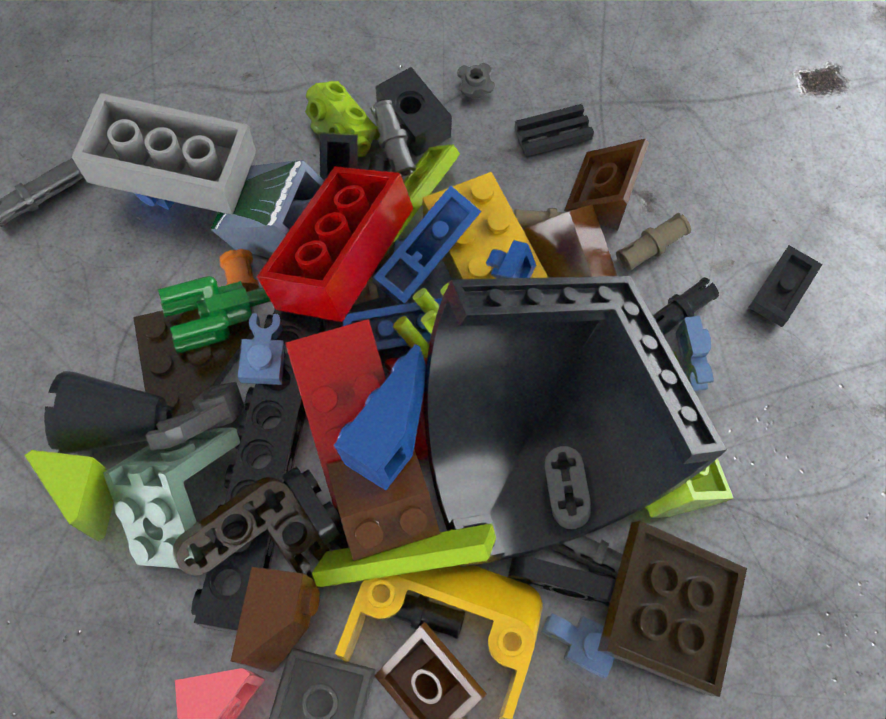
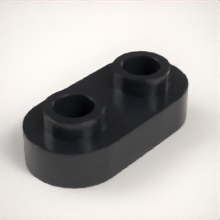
[282,466,342,545]

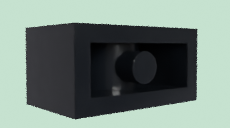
[375,67,452,157]

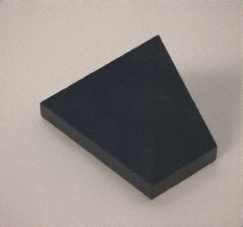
[320,132,358,181]

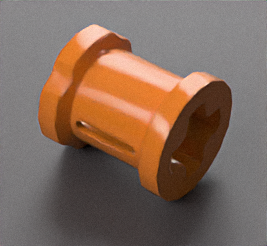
[219,249,260,291]

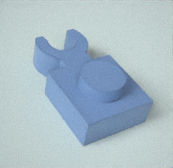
[238,313,285,385]
[675,316,714,391]

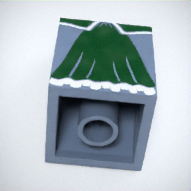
[211,160,324,258]

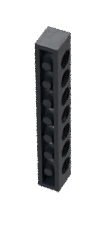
[191,309,327,634]

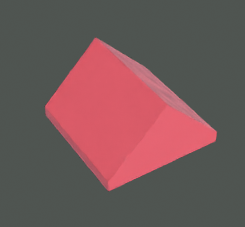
[175,668,265,719]

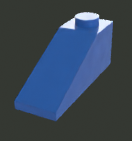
[373,185,481,305]

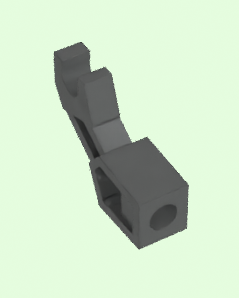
[146,382,245,451]

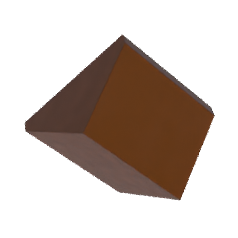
[564,139,649,231]
[523,204,618,278]
[374,623,487,719]

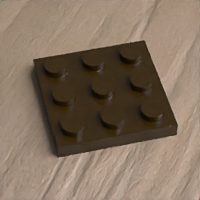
[598,520,747,697]

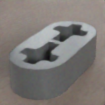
[545,446,591,529]

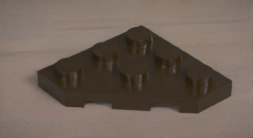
[133,291,254,418]

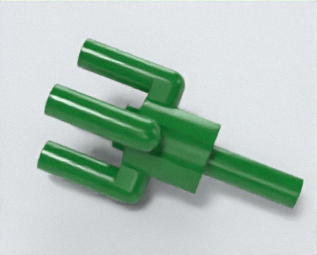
[158,276,271,354]

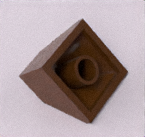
[230,567,320,672]

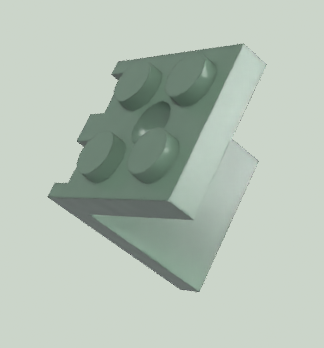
[103,428,240,568]

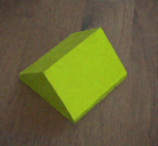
[24,450,114,542]

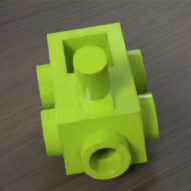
[305,81,380,158]

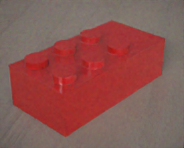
[257,167,414,322]
[285,319,386,508]

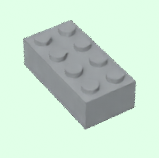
[72,93,256,215]

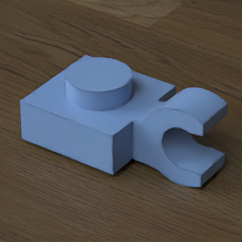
[541,613,615,678]

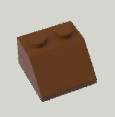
[327,449,440,561]

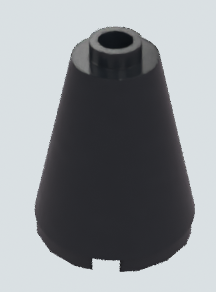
[44,371,173,454]

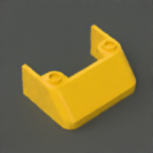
[335,565,543,719]

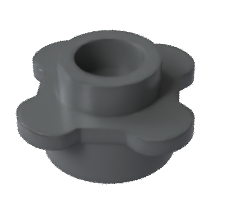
[457,63,495,98]

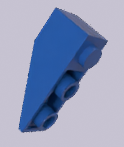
[334,344,426,490]

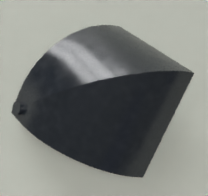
[424,276,727,567]

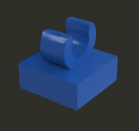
[486,240,536,279]

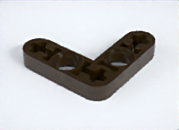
[173,477,330,588]

